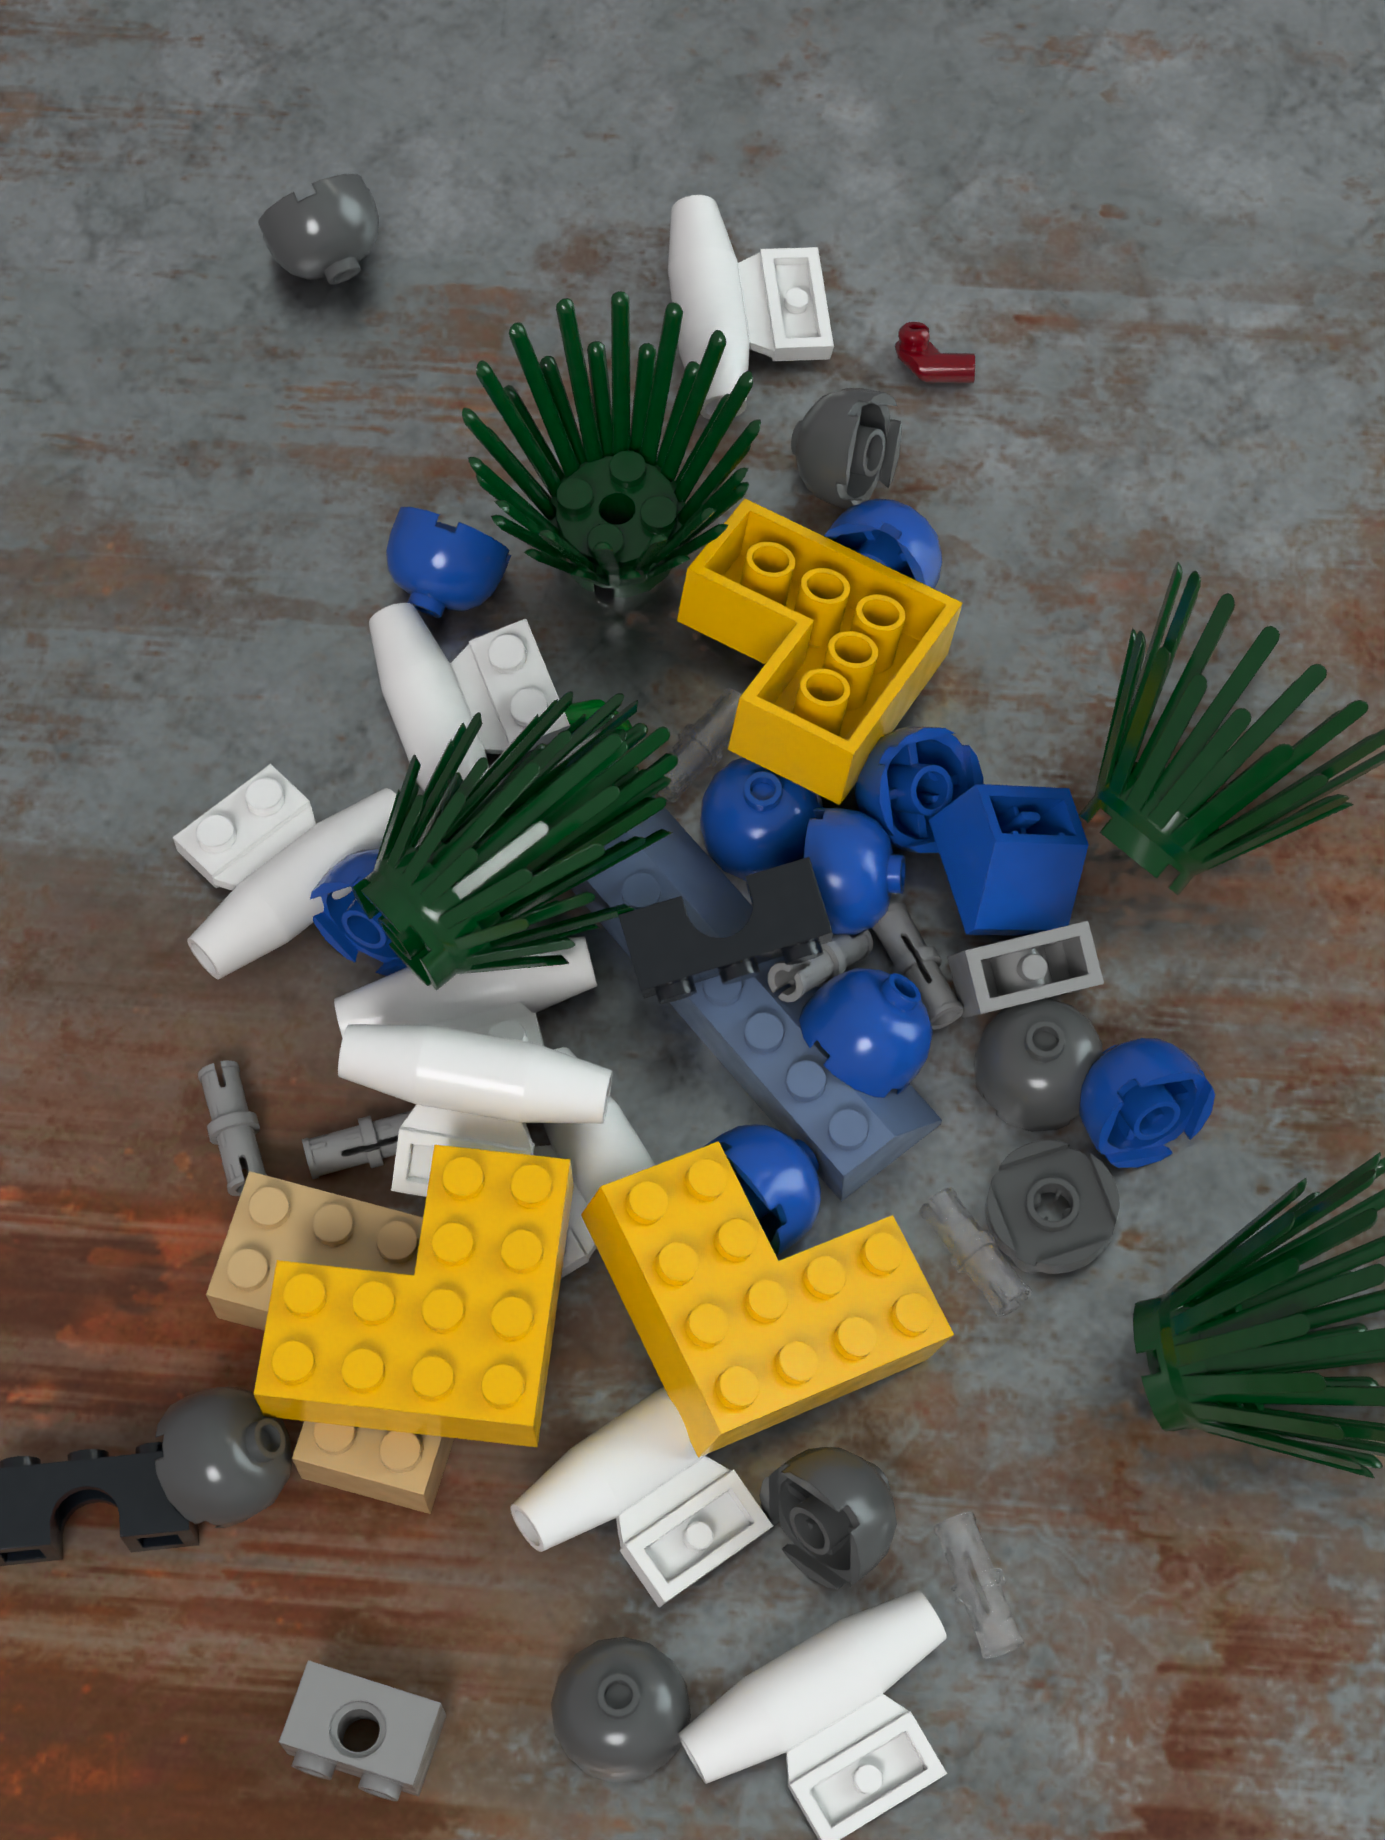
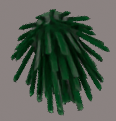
[352,691,678,991]

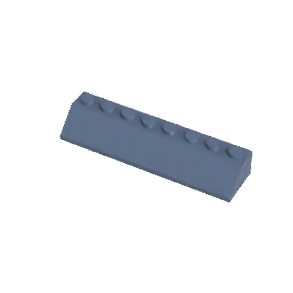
[571,757,942,1202]

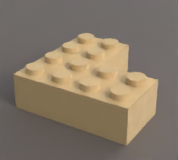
[206,1171,454,1514]

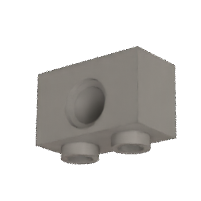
[947,921,1104,1019]
[279,1660,446,1801]

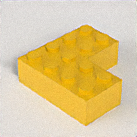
[677,498,963,805]
[581,1141,954,1458]
[254,1145,574,1448]

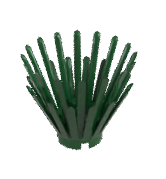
[462,291,761,598]
[1079,562,1385,895]
[1133,1152,1385,1478]

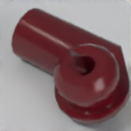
[895,322,975,383]

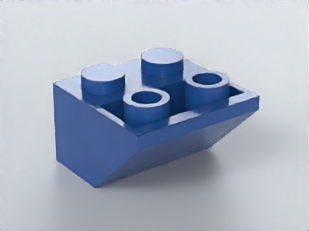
[929,784,1089,936]

